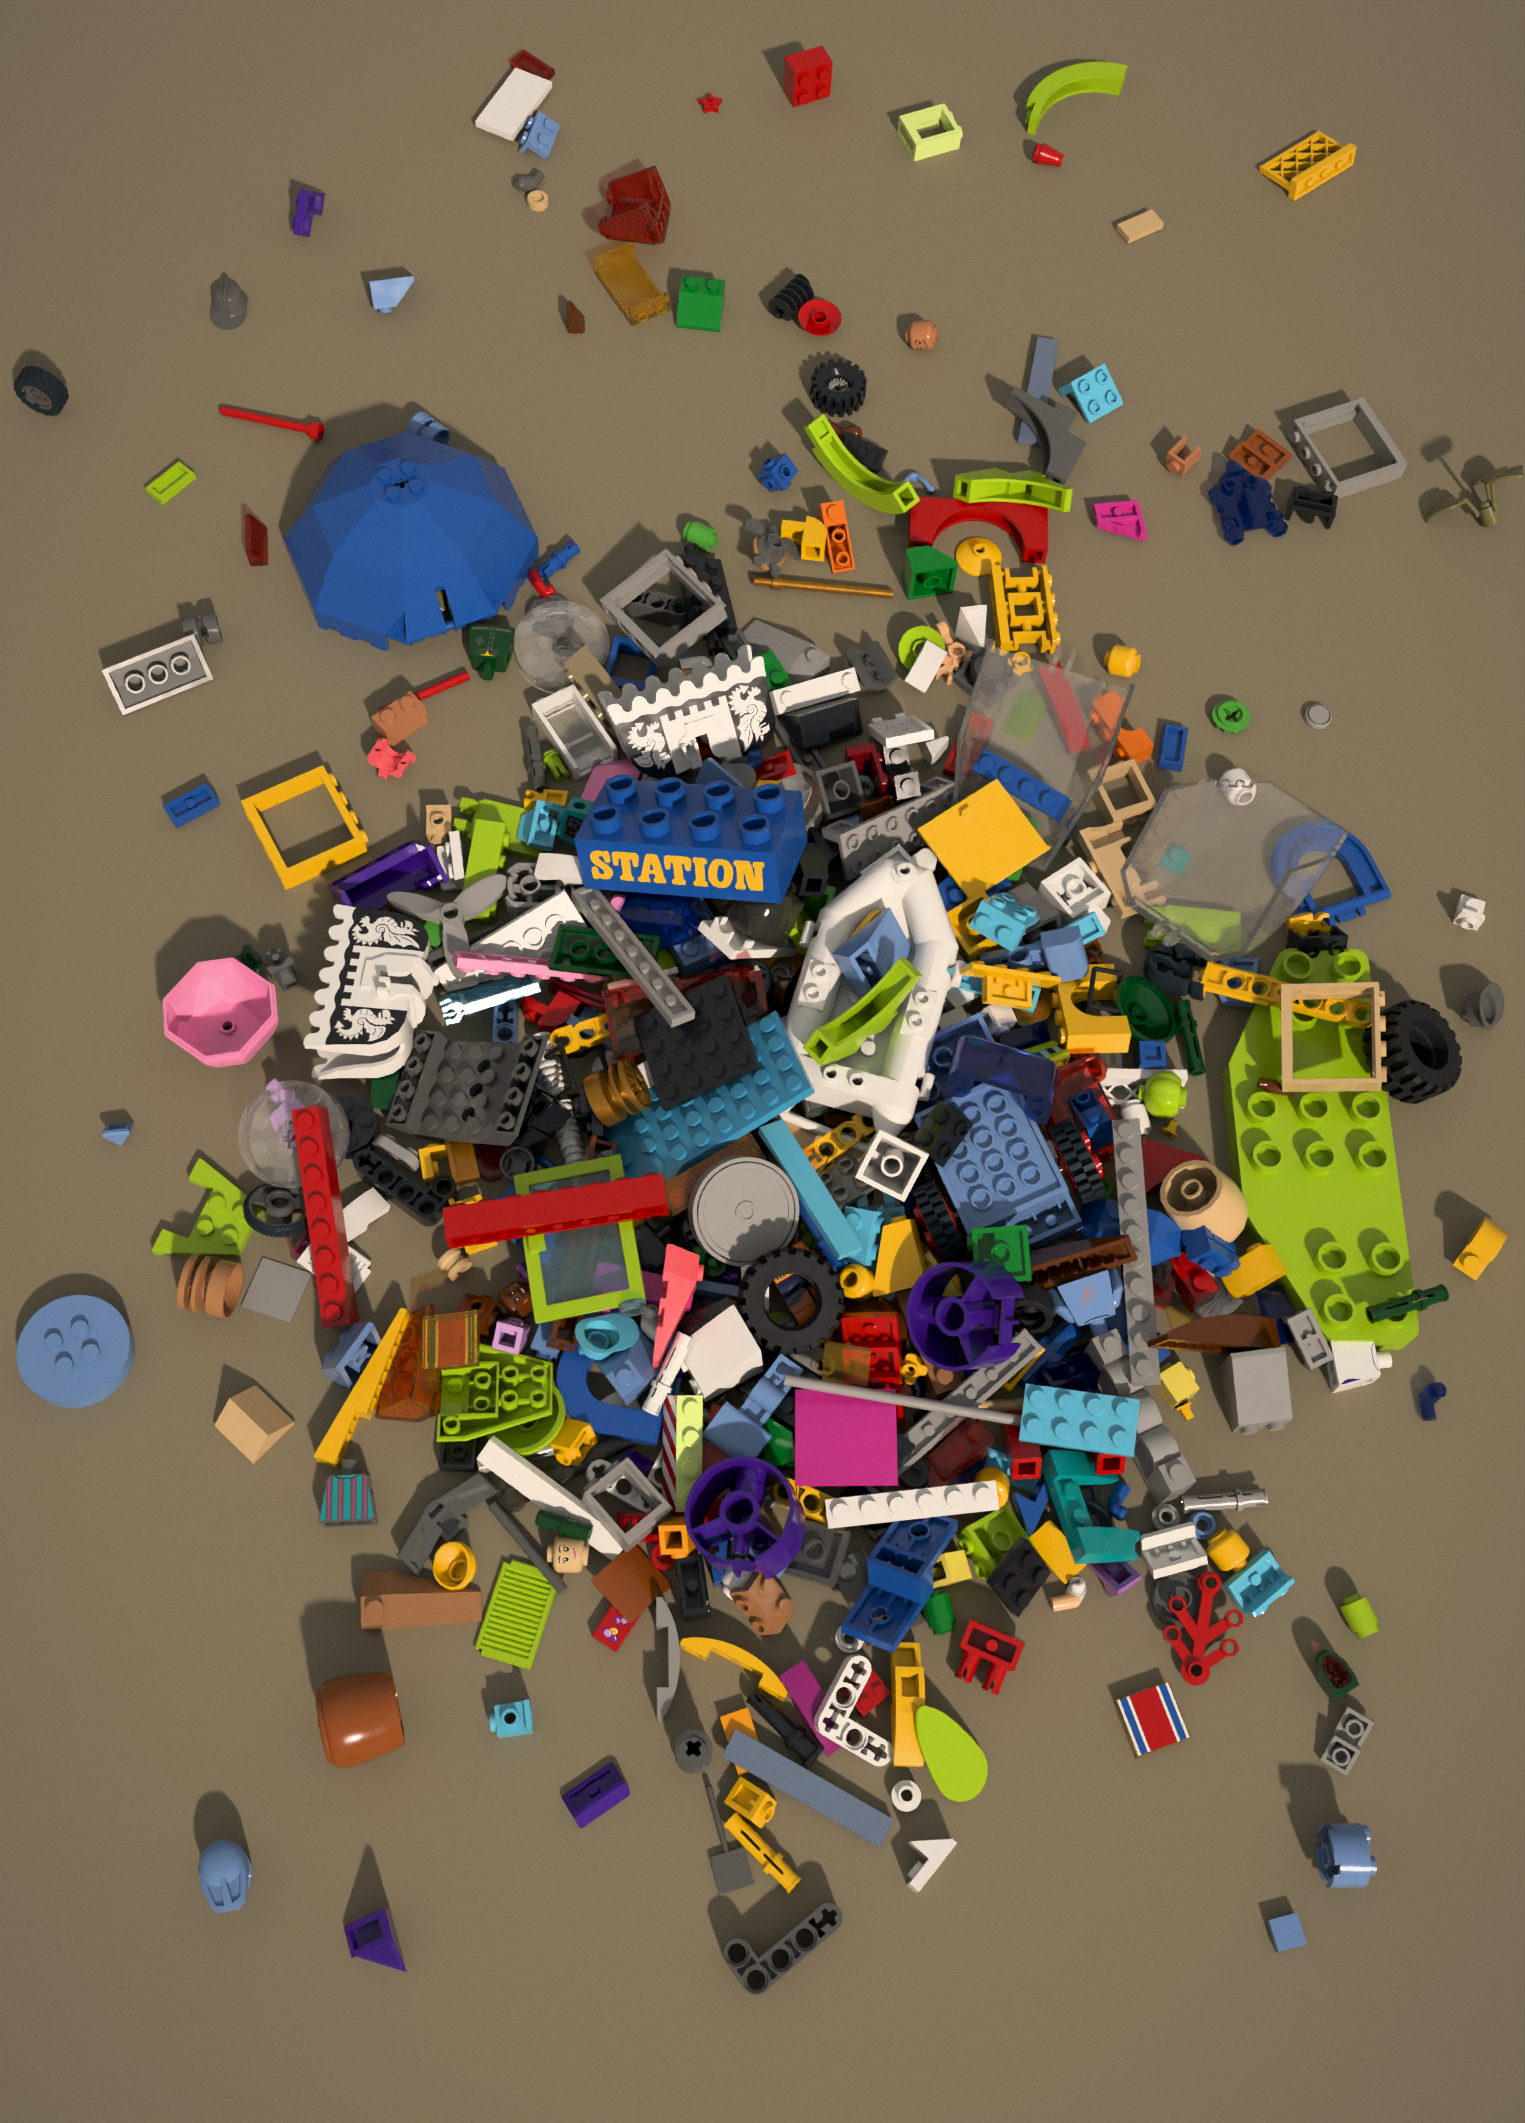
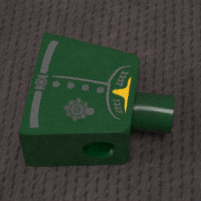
[469,624,517,681]

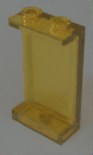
[593,242,670,326]

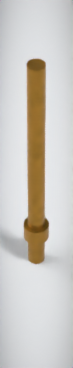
[753,576,893,599]

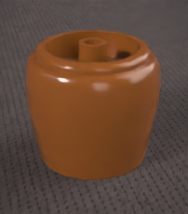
[315,1672,406,1769]

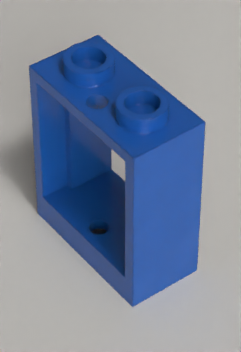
[605,636,662,691]

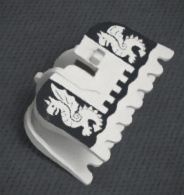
[597,644,776,778]
[303,904,440,1080]

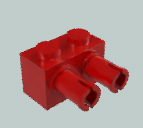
[954,1617,1025,1695]

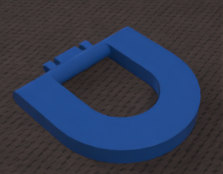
[1270,824,1391,926]
[557,1322,684,1446]

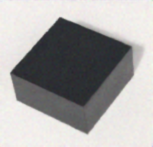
[438,1437,479,1472]

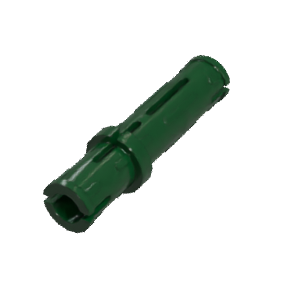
[1174,999,1206,1076]
[1365,1284,1449,1324]

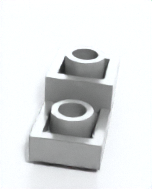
[1320,1705,1375,1776]

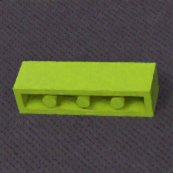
[462,819,511,925]

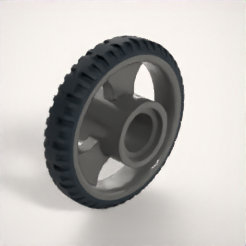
[243,1181,308,1238]

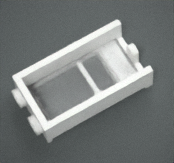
[531,684,618,782]

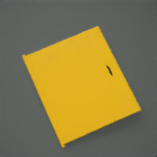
[917,779,1051,901]

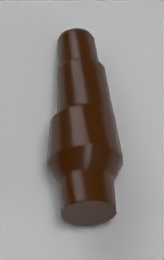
[1257,1077,1296,1097]

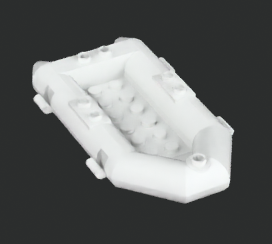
[782,857,966,1136]

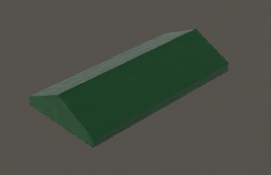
[548,924,661,980]

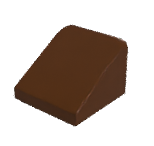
[566,301,585,334]

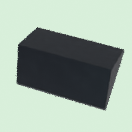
[779,696,863,753]

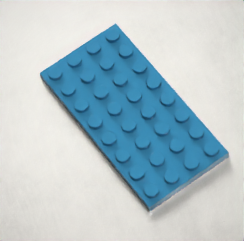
[603,1010,815,1183]

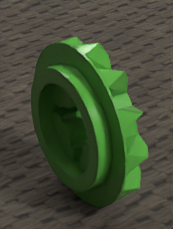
[1212,699,1250,734]

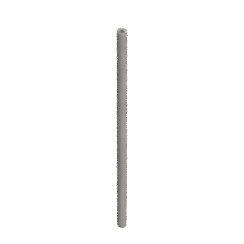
[783,1374,1022,1427]

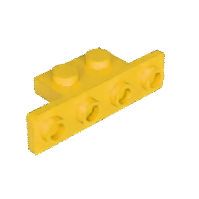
[960,961,1061,1010]

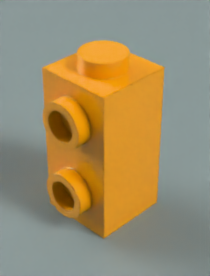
[658,1512,696,1559]

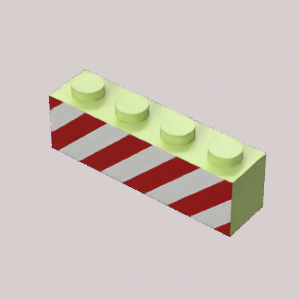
[662,1395,703,1512]

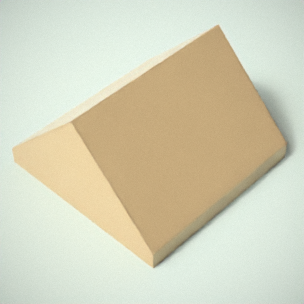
[214,1385,295,1464]

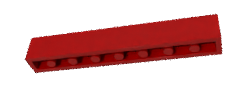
[291,1105,359,1329]
[443,1173,670,1249]

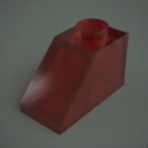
[927,1419,995,1481]

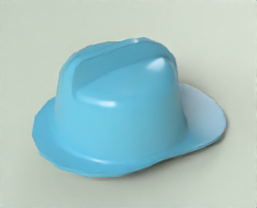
[574,1313,640,1360]

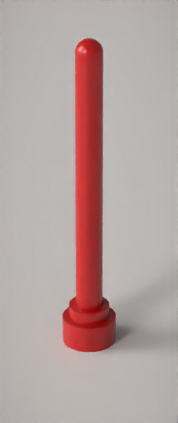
[219,406,324,441]

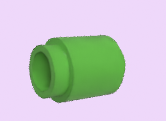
[683,521,719,551]

